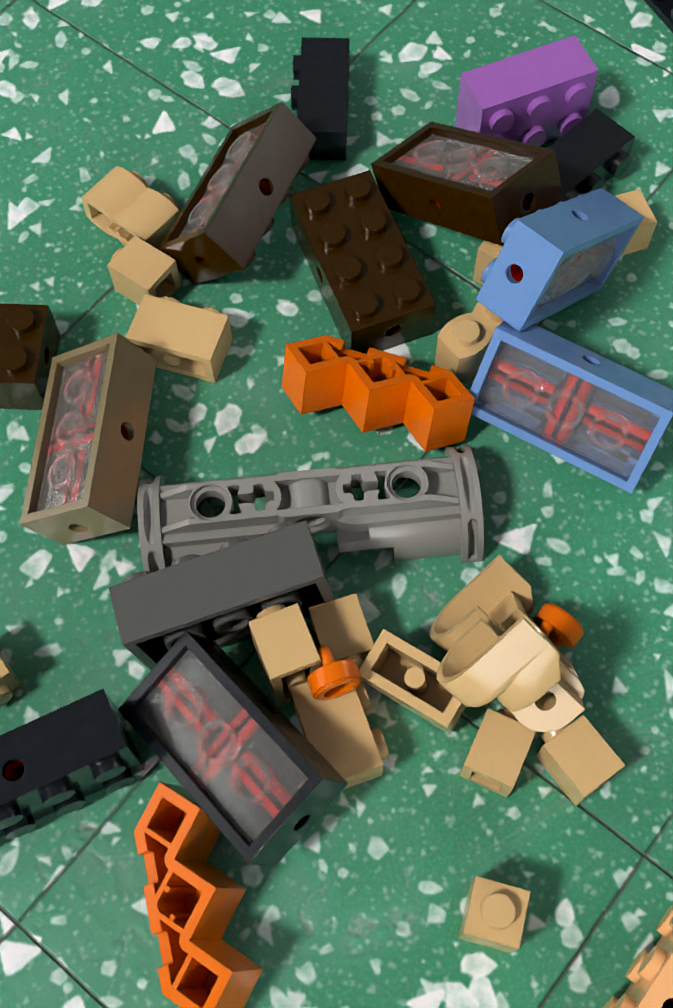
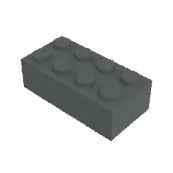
[108,520,335,670]

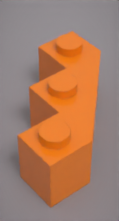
[282,335,475,452]
[134,782,263,1008]

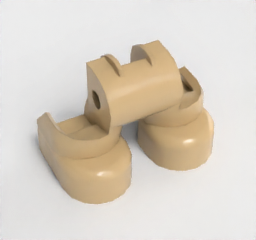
[429,554,585,732]

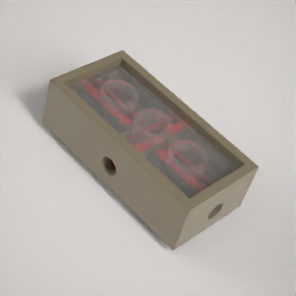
[19,333,157,545]

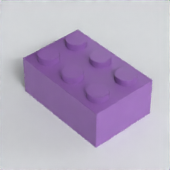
[455,35,599,147]

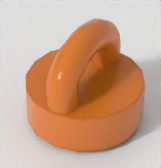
[533,603,584,650]
[307,645,362,701]

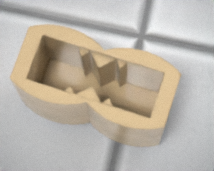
[81,166,180,249]
[434,302,504,385]

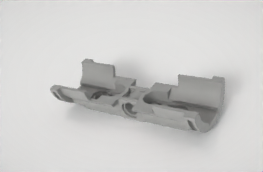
[137,445,484,572]

